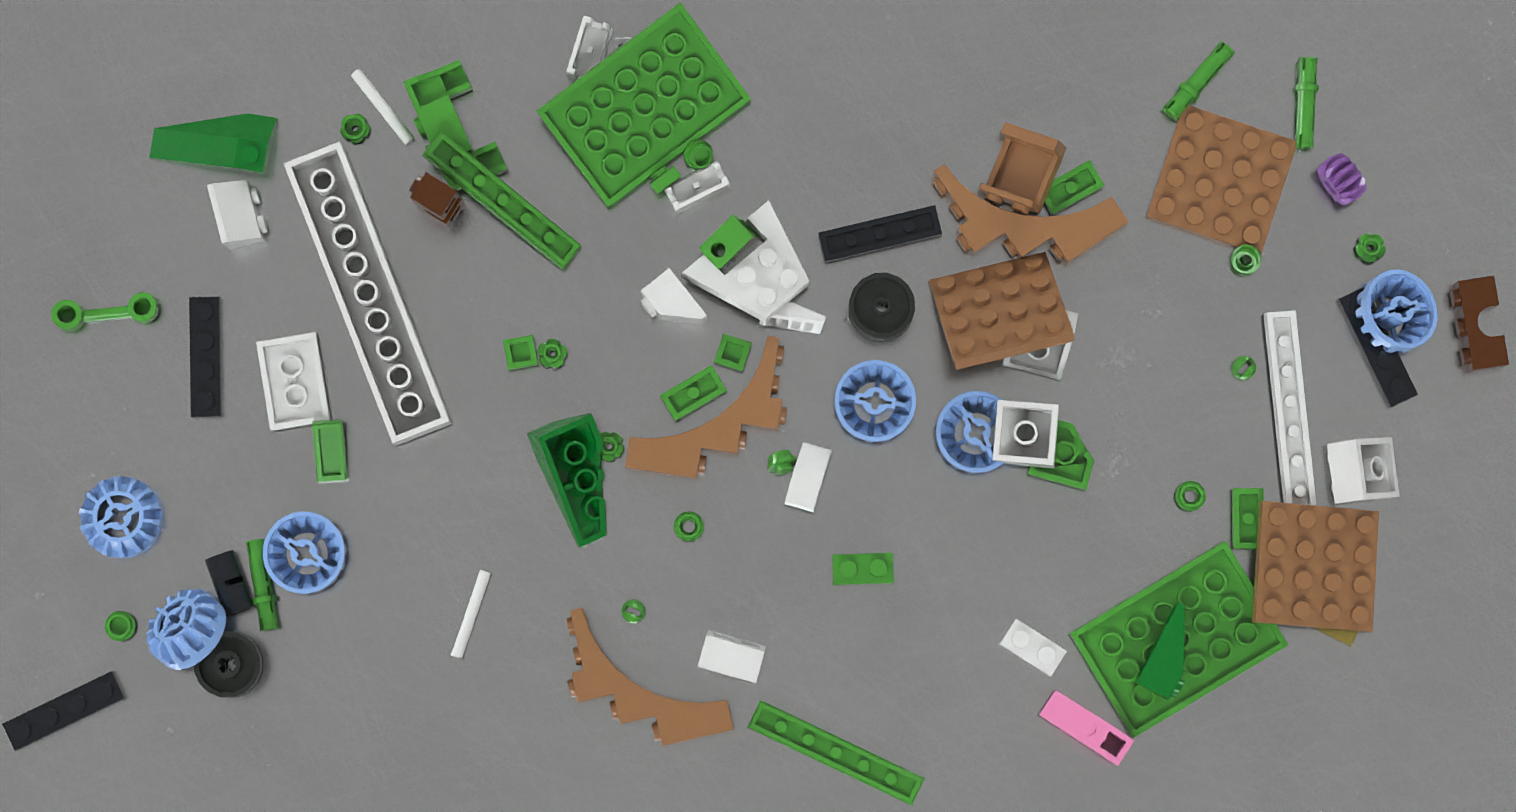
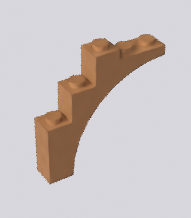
[932,164,1129,265]
[625,336,787,480]
[566,608,734,746]

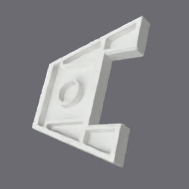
[681,200,809,322]

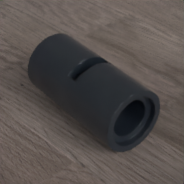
[205,550,254,617]

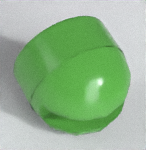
[1231,356,1256,380]
[621,599,646,624]

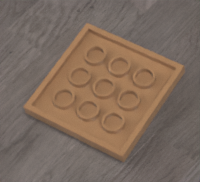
[1146,105,1296,254]
[929,252,1075,370]
[1252,501,1379,632]

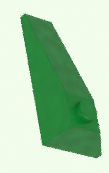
[149,113,278,177]
[527,413,606,547]

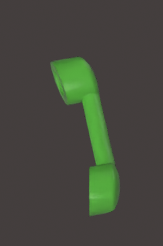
[51,292,159,332]

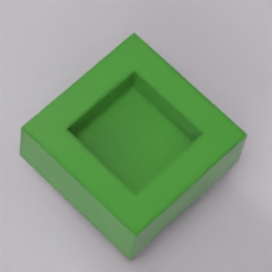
[649,165,682,194]
[714,333,752,372]
[503,335,538,371]

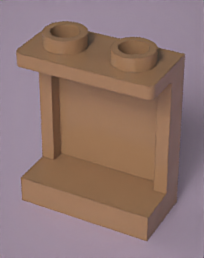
[978,122,1066,215]

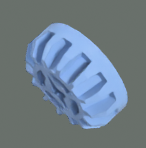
[1356,269,1438,353]
[834,360,916,443]
[935,391,1004,474]
[79,476,164,558]
[263,512,347,594]
[146,589,226,670]

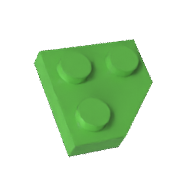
[1027,420,1094,491]

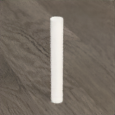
[351,68,415,145]
[451,570,491,659]

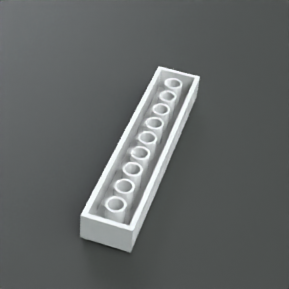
[283,141,452,446]

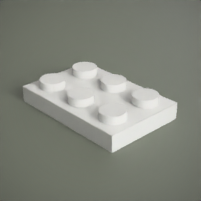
[256,332,331,432]

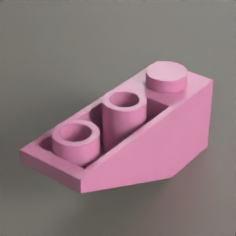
[1039,690,1135,766]

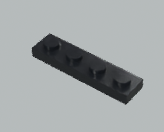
[818,205,942,263]
[1337,287,1418,408]
[189,297,223,418]
[2,671,126,751]

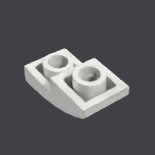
[785,442,832,512]

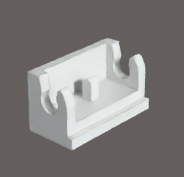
[566,16,614,80]
[664,161,730,215]
[697,630,767,683]

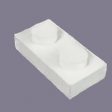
[1000,619,1067,677]

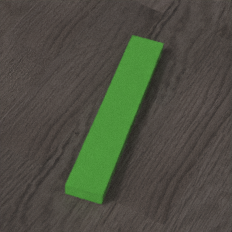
[421,131,581,269]
[747,700,925,806]

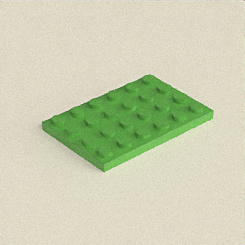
[535,2,751,207]
[1070,541,1289,738]

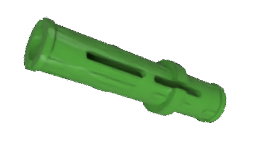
[1162,41,1235,121]
[1295,57,1319,149]
[245,539,279,631]

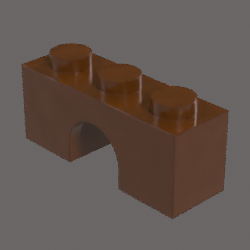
[409,172,464,228]
[1450,276,1509,373]

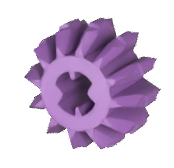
[1317,153,1366,206]

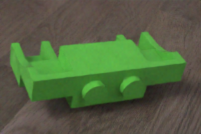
[403,60,508,191]

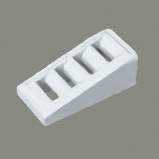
[759,301,826,334]

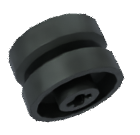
[848,272,915,342]
[194,631,266,698]

